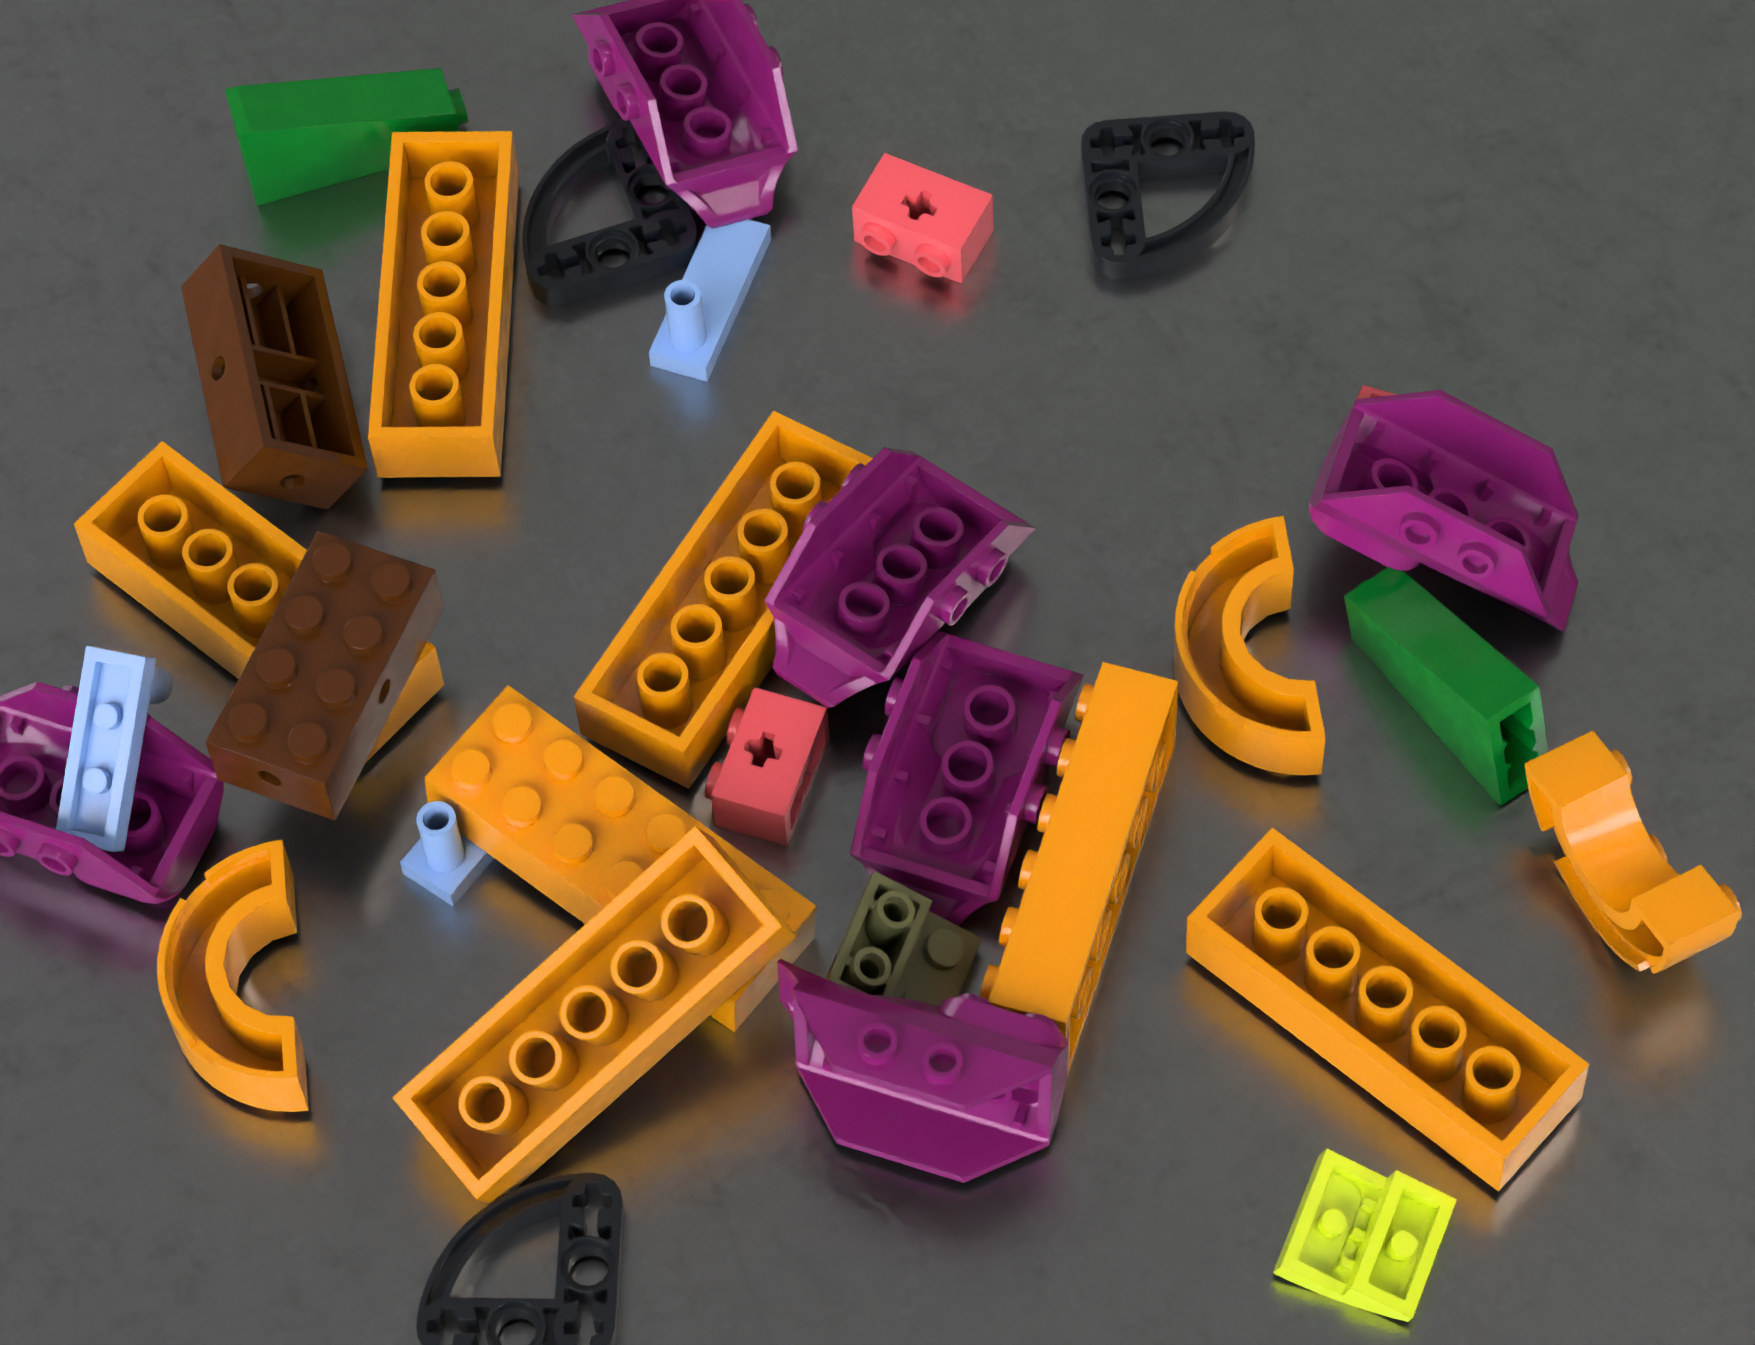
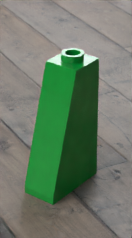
[224,68,468,206]
[1344,567,1549,806]

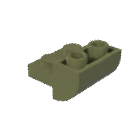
[825,871,982,1007]

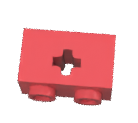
[852,153,994,284]
[705,687,830,847]

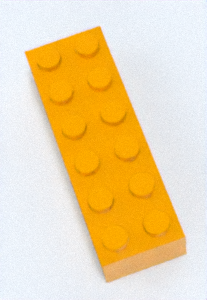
[368,131,520,478]
[574,410,873,789]
[74,441,444,763]
[980,662,1178,1076]
[425,685,817,1033]
[392,826,798,1203]
[1186,827,1589,1192]

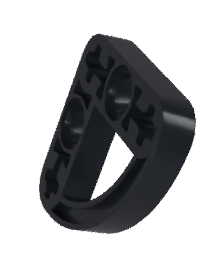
[1081,111,1255,280]
[522,120,698,307]
[416,1173,625,1345]

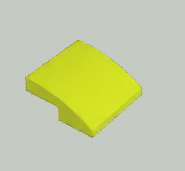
[1273,1148,1457,1322]

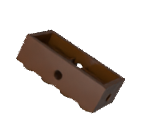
[181,244,368,510]
[205,530,444,821]

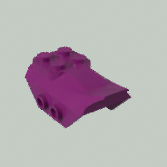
[571,0,798,229]
[1309,390,1579,632]
[765,447,1036,708]
[850,631,1084,926]
[0,681,224,904]
[777,958,1069,1183]

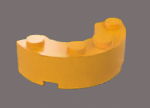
[1173,516,1325,775]
[1525,730,1742,974]
[157,840,309,1112]

